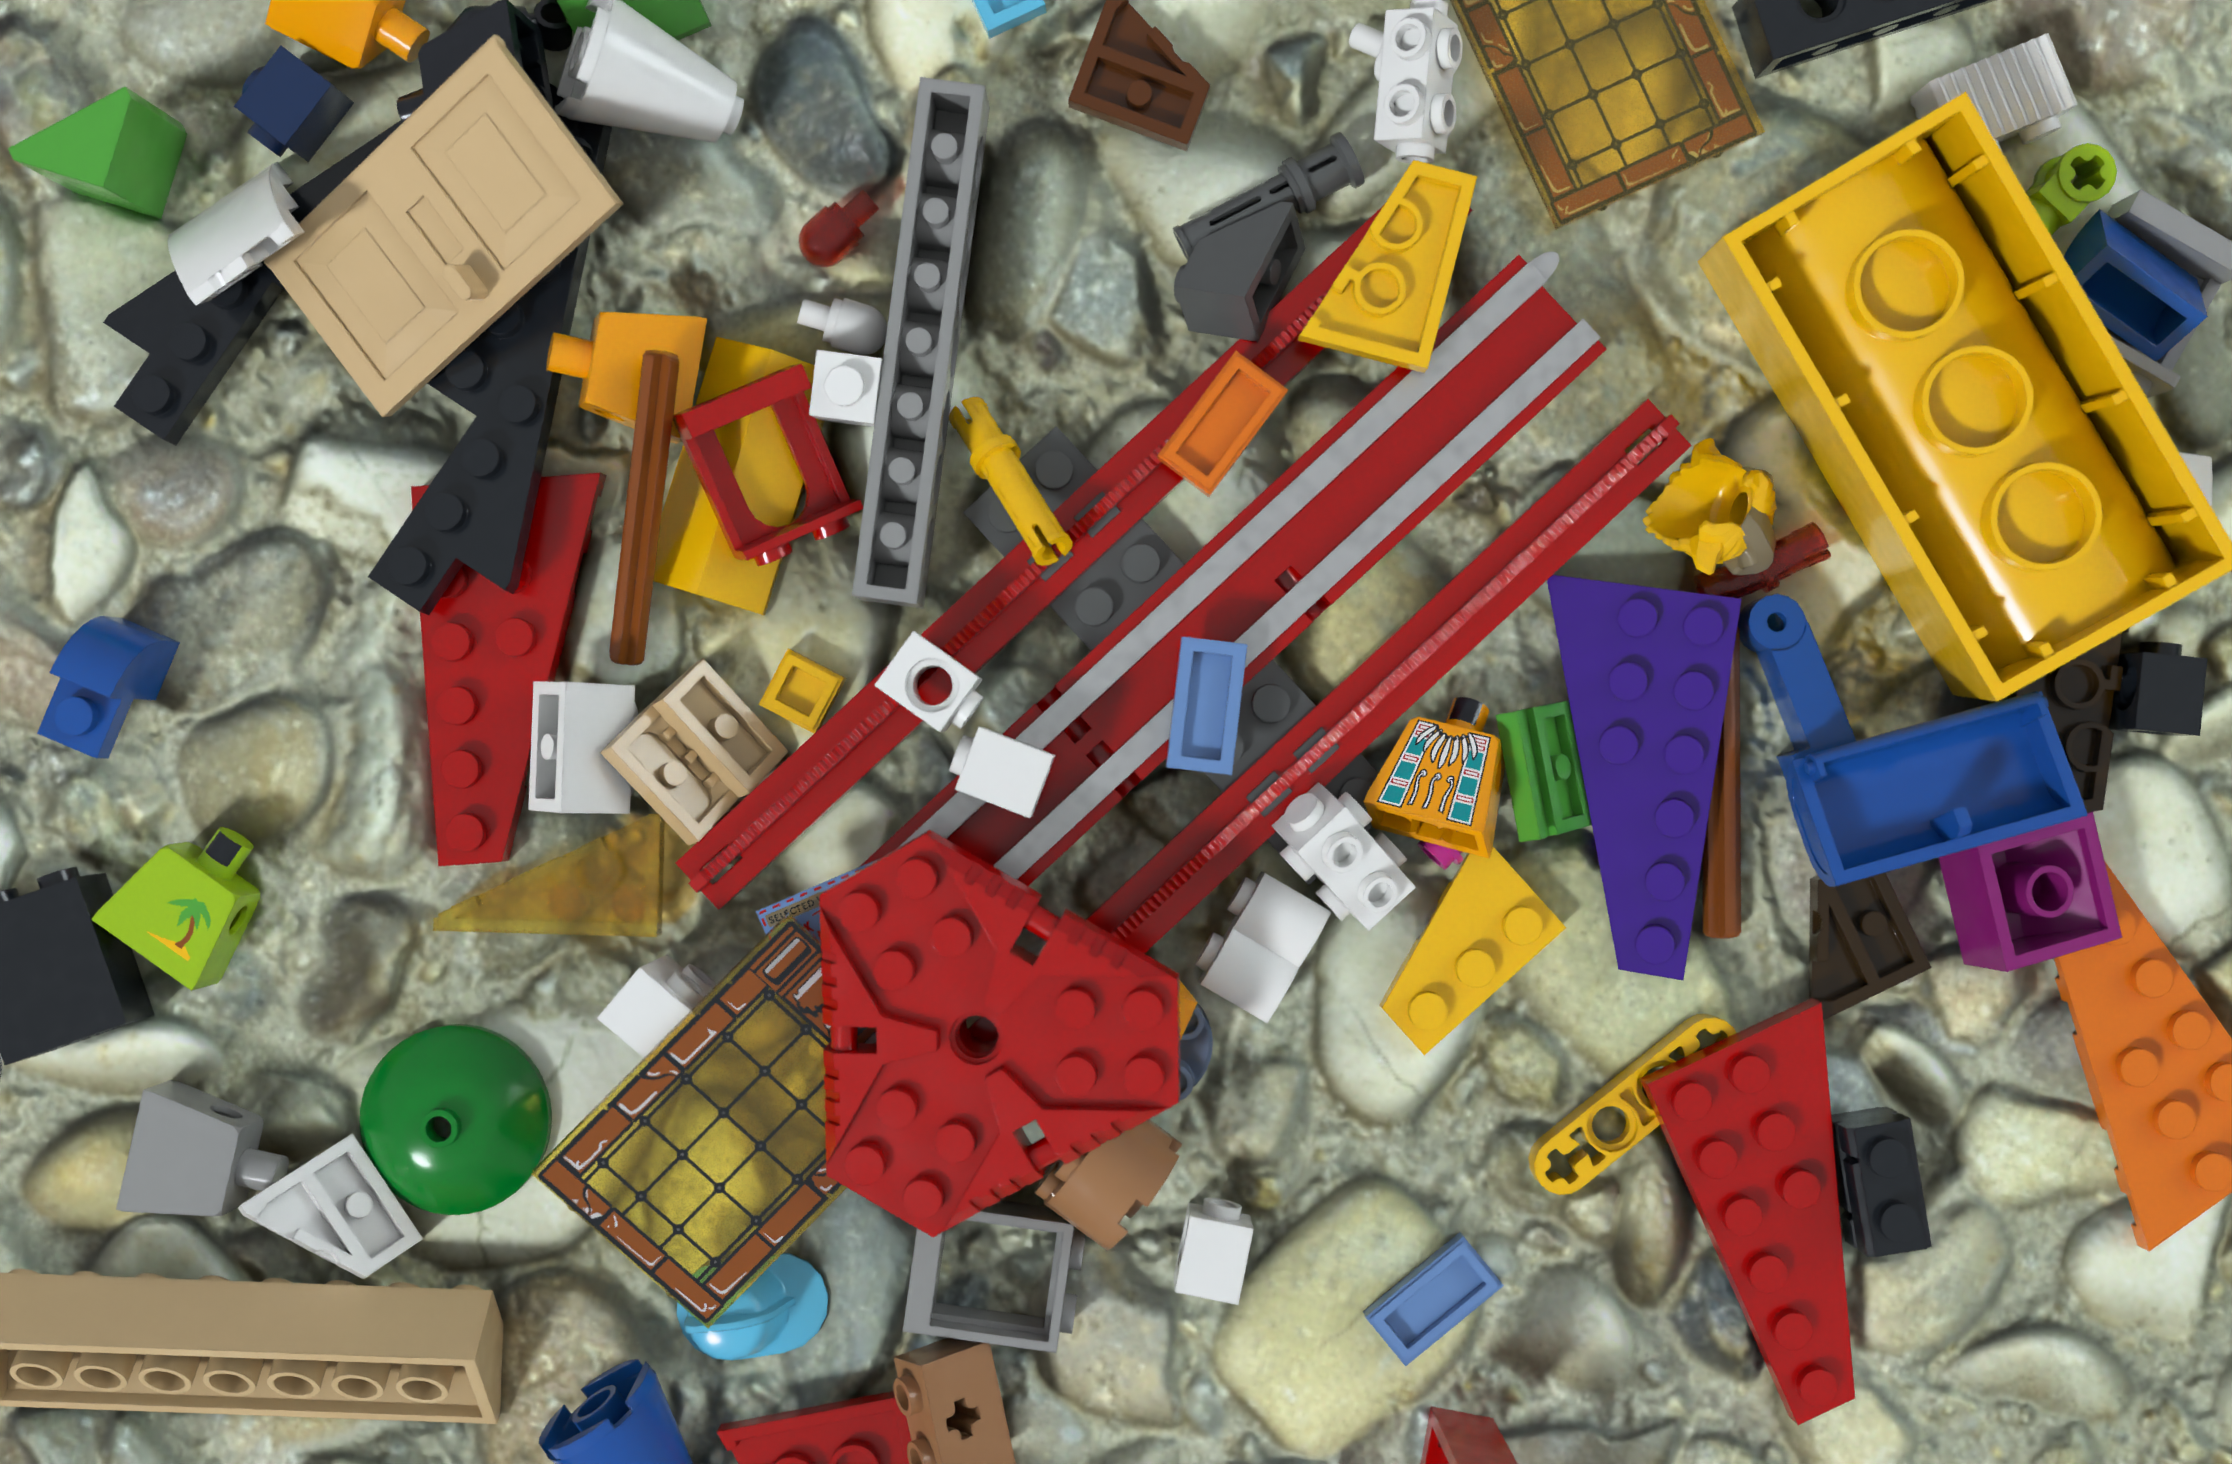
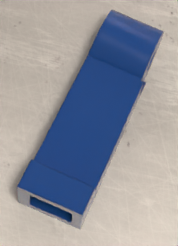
[1738,594,1856,780]

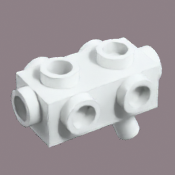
[1349,0,1462,164]

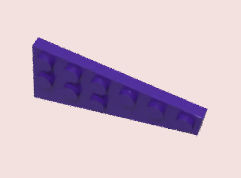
[1547,575,1742,980]

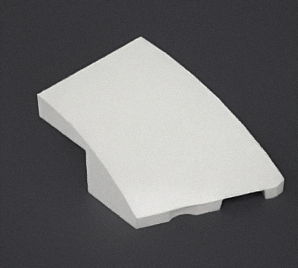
[168,161,304,306]

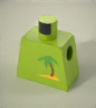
[91,827,261,991]

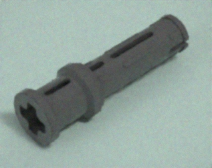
[1172,132,1365,261]

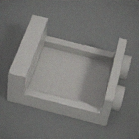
[2105,189,2232,398]

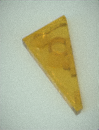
[433,813,665,937]

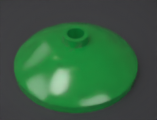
[359,1024,552,1215]

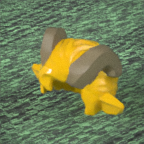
[1643,438,1777,575]

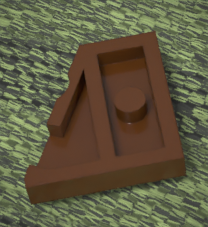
[1068,0,1210,152]

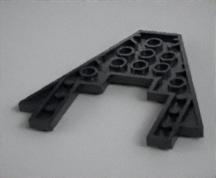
[103,83,612,615]

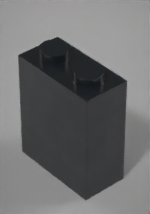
[0,867,155,1065]

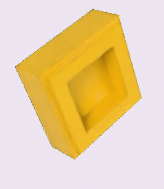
[758,648,847,733]

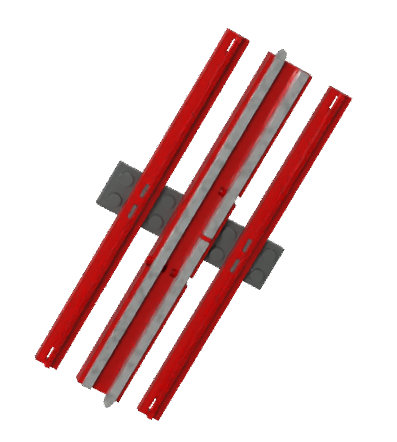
[675,163,1692,1056]

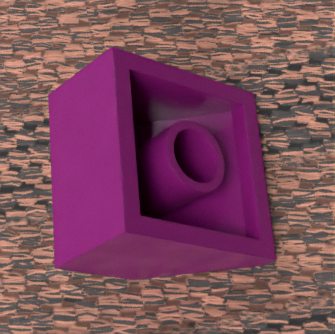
[1939,812,2122,972]

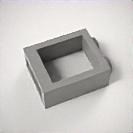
[903,1200,1086,1353]

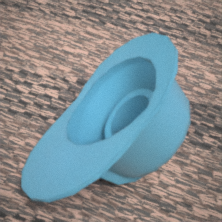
[677,1253,828,1361]

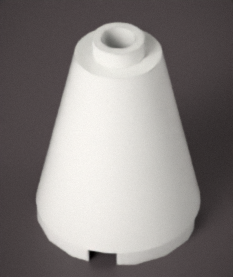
[555,0,744,143]

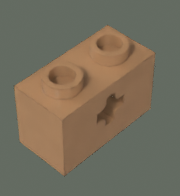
[893,1338,1016,1464]

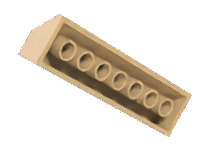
[0,1269,504,1424]

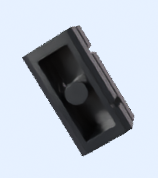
[1831,1107,1932,1257]

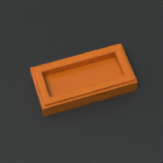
[1157,351,1288,497]

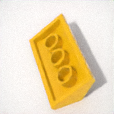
[654,336,824,615]

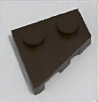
[1809,873,1932,1020]

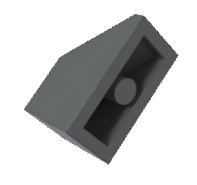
[1174,201,1305,342]

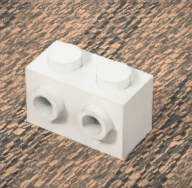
[528,681,638,814]
[597,955,718,1062]

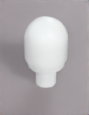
[797,298,887,355]

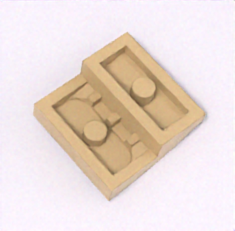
[600,658,789,846]

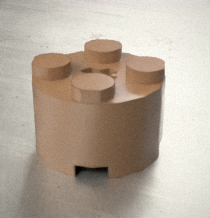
[1034,1119,1182,1250]

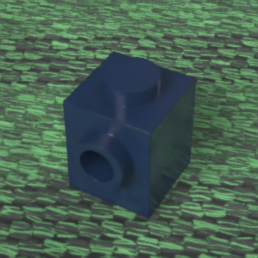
[234,45,354,162]

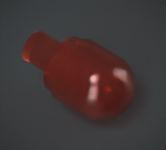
[798,190,880,268]

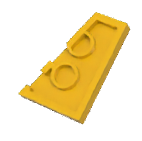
[1298,160,1478,373]
[1379,847,1566,1055]

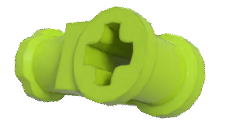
[2025,143,2117,236]

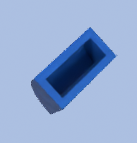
[2064,209,2208,362]

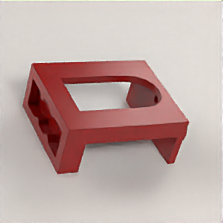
[673,363,863,566]

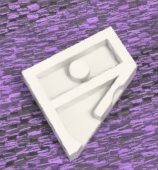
[238,1133,423,1279]

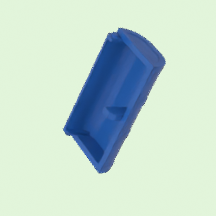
[1786,691,2088,887]

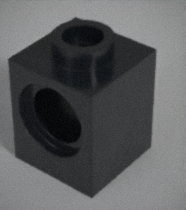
[2109,642,2207,736]

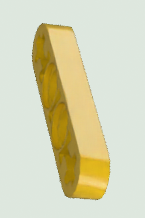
[1528,1014,1737,1195]

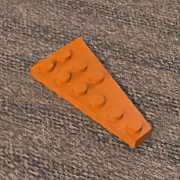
[2054,862,2232,1251]

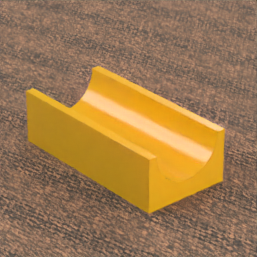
[1698,92,2232,702]

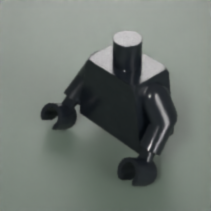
[397,0,593,161]

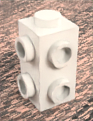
[1272,782,1416,931]

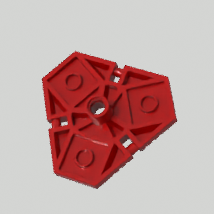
[819,830,1180,1237]

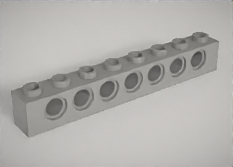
[852,77,990,609]

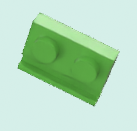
[1496,700,1592,842]

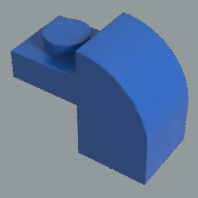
[37,616,180,759]

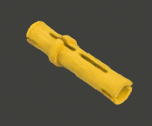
[949,397,1073,566]

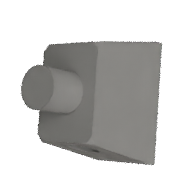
[116,1080,289,1217]

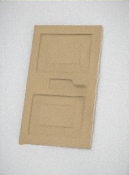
[263,35,623,417]

